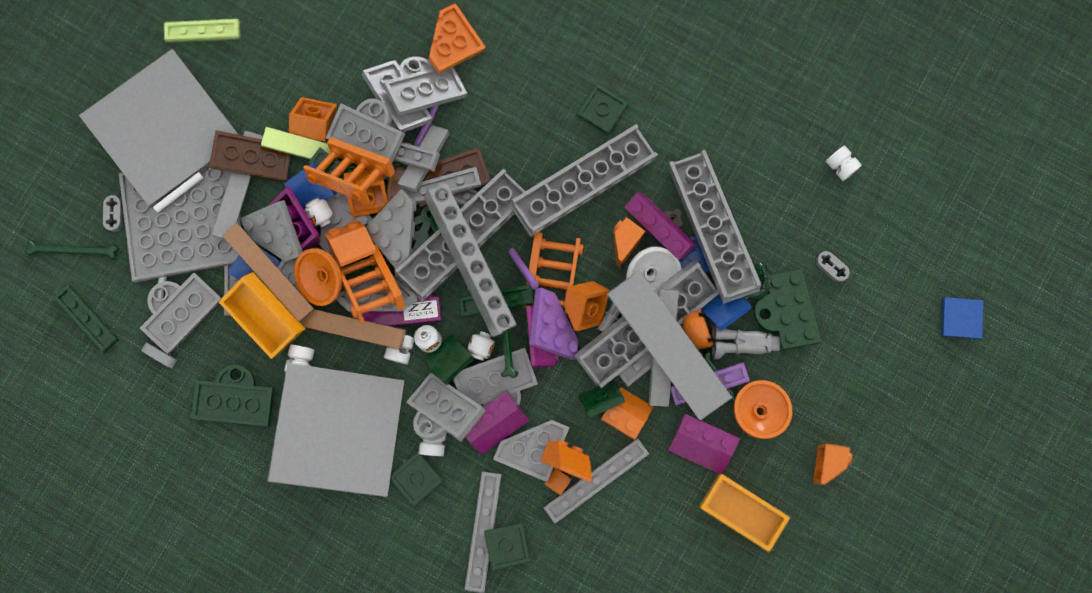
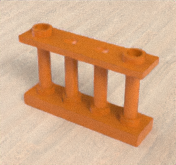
[303,137,395,204]
[523,232,583,316]
[335,245,405,325]

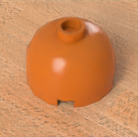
[682,309,714,349]

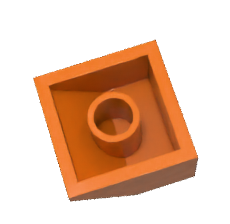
[289,97,337,141]
[343,169,388,217]
[613,217,645,268]
[324,221,377,267]
[564,281,610,331]
[601,387,653,440]
[540,439,592,482]
[813,444,852,484]

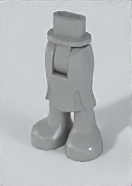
[712,324,780,359]

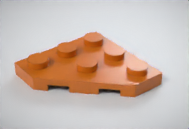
[428,3,486,74]

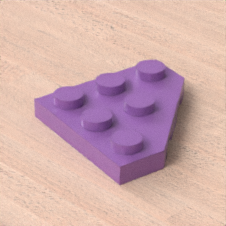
[529,288,579,360]

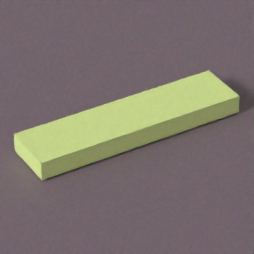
[164,19,240,42]
[261,127,337,159]

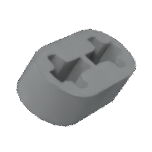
[103,195,123,232]
[816,251,850,282]
[141,342,178,369]

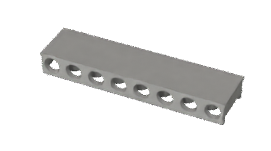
[510,124,658,237]
[668,150,761,304]
[395,169,525,302]
[424,183,516,337]
[574,260,719,388]
[607,270,732,420]

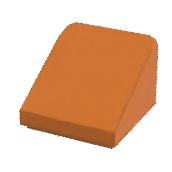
[545,468,571,496]

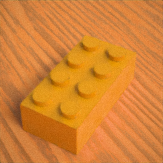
[219,272,305,359]
[698,474,790,552]

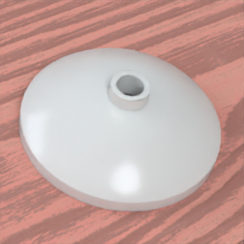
[626,247,681,291]

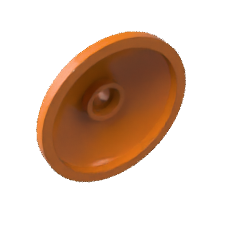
[294,248,342,306]
[734,380,792,439]

